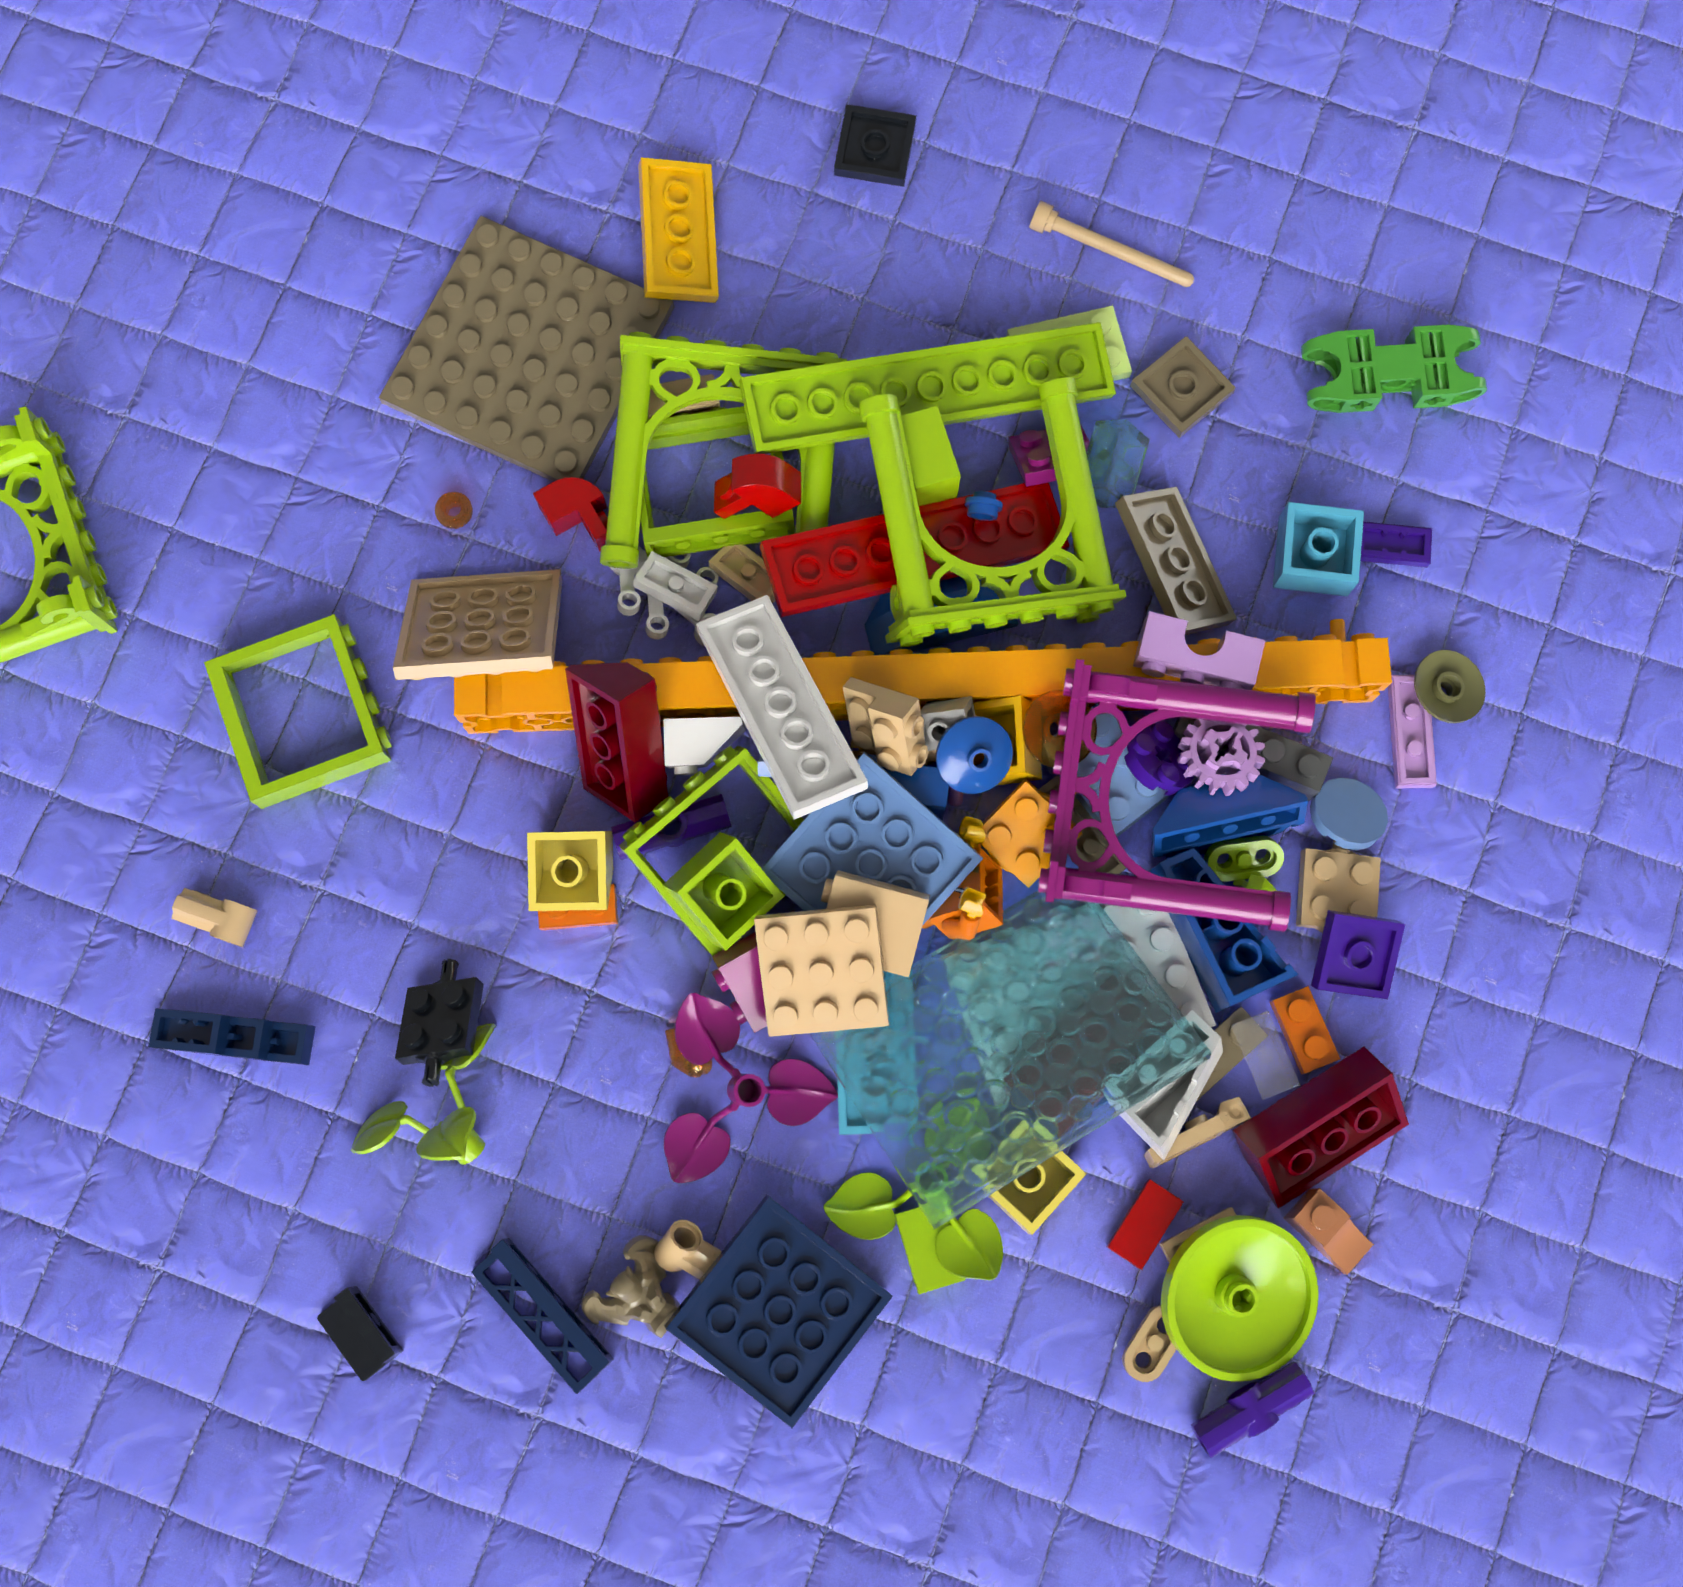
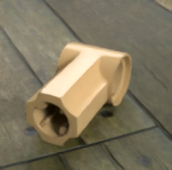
[171,888,258,947]
[654,1220,722,1280]

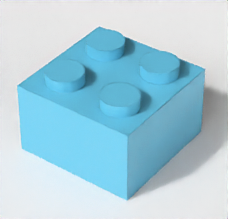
[1273,502,1364,596]

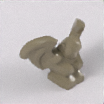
[581,1235,680,1338]

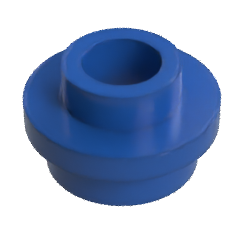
[964,491,1003,521]

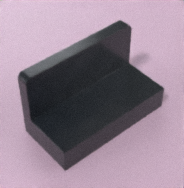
[317,1286,404,1381]

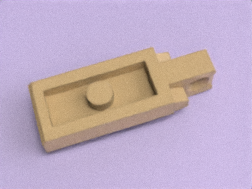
[1143,1097,1251,1169]

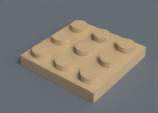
[754,904,889,1037]

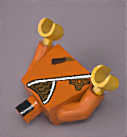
[922,816,1003,940]

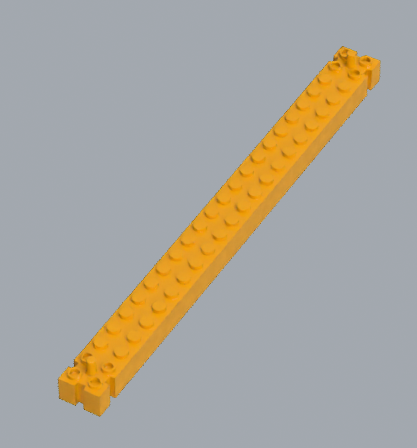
[454,619,1392,734]

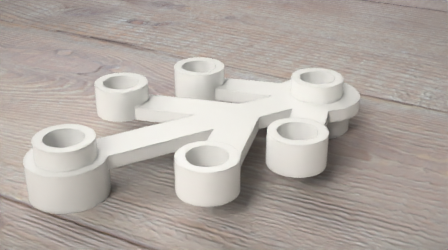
[610,545,719,646]

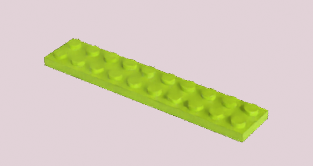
[739,322,1116,454]

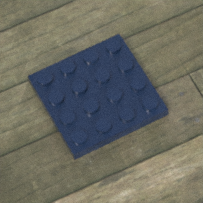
[664,1195,893,1428]

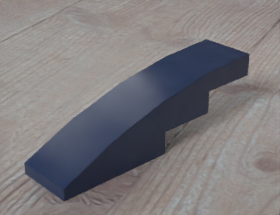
[148,1008,316,1065]

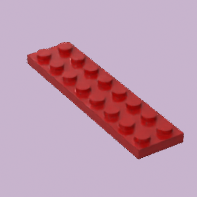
[760,482,1070,617]

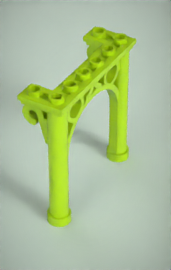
[600,332,847,569]
[859,377,1127,647]
[0,406,118,663]

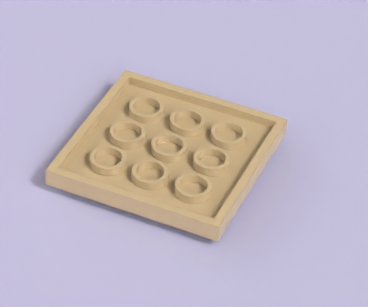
[393,569,563,680]

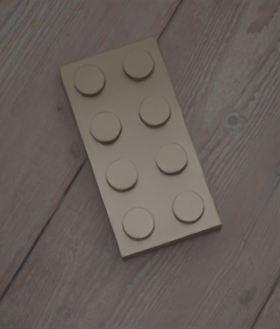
[1115,487,1237,635]

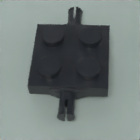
[395,959,484,1087]

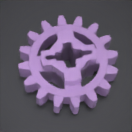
[1177,719,1265,796]

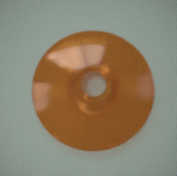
[1022,690,1097,768]

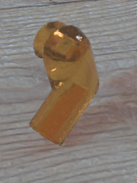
[665,1028,712,1078]

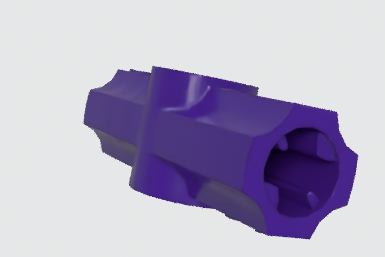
[611,794,732,860]
[1190,1361,1315,1458]

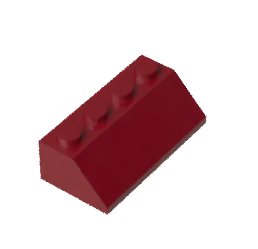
[565,662,668,822]
[1233,1047,1409,1209]

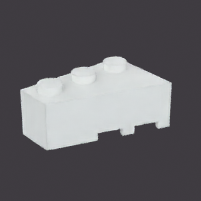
[1104,1010,1223,1160]

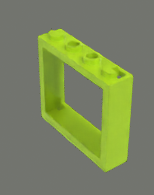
[641,406,795,557]
[204,614,392,809]
[619,746,804,956]

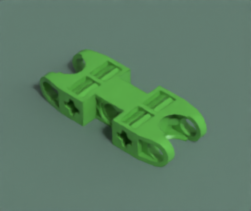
[1301,324,1487,413]

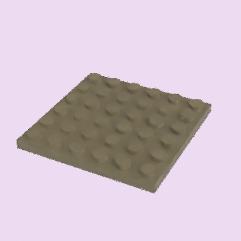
[379,215,674,482]

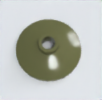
[1414,650,1486,723]

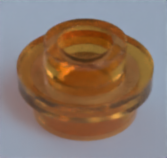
[435,492,473,529]

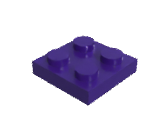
[1311,910,1405,1000]

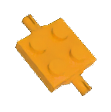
[981,778,1083,888]

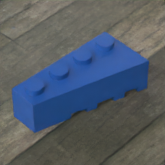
[1149,848,1299,1013]

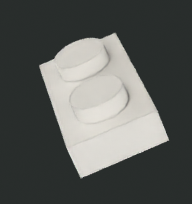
[633,551,718,621]

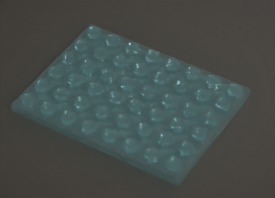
[809,890,1211,1229]

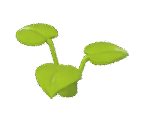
[351,1023,496,1165]
[823,1098,1003,1281]

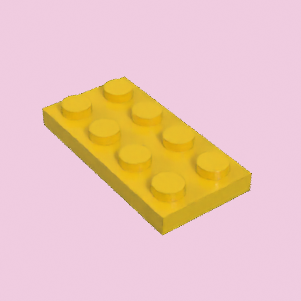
[638,157,719,303]

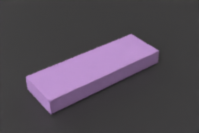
[1388,675,1437,788]

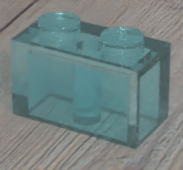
[1086,419,1150,508]

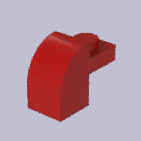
[714,454,801,519]
[533,477,608,552]

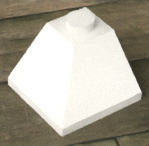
[663,716,746,775]

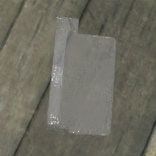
[1231,1011,1300,1100]

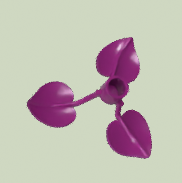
[664,993,838,1183]

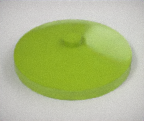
[1161,1215,1319,1382]

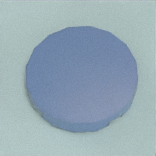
[1310,777,1388,850]

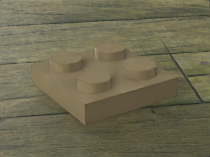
[1130,336,1236,438]

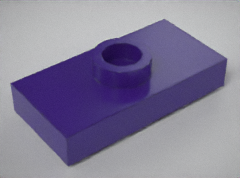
[1360,522,1432,568]

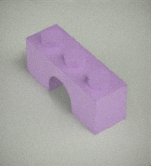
[1133,611,1265,690]

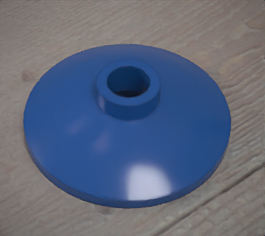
[936,716,1013,794]

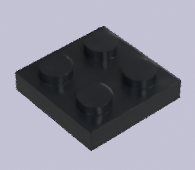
[834,104,917,187]

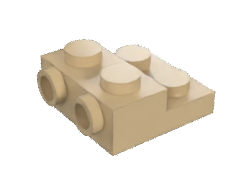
[843,677,928,776]

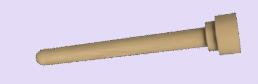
[1029,201,1194,287]

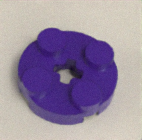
[1124,720,1194,796]

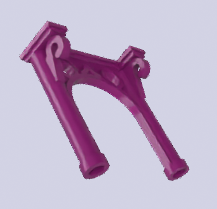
[1038,659,1316,932]

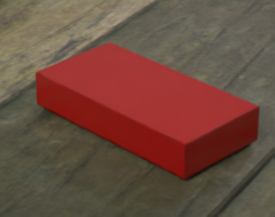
[1106,1179,1184,1270]

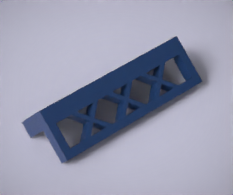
[471,1238,614,1394]

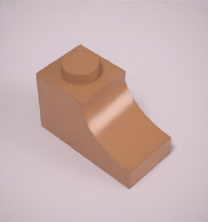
[1283,1188,1374,1275]

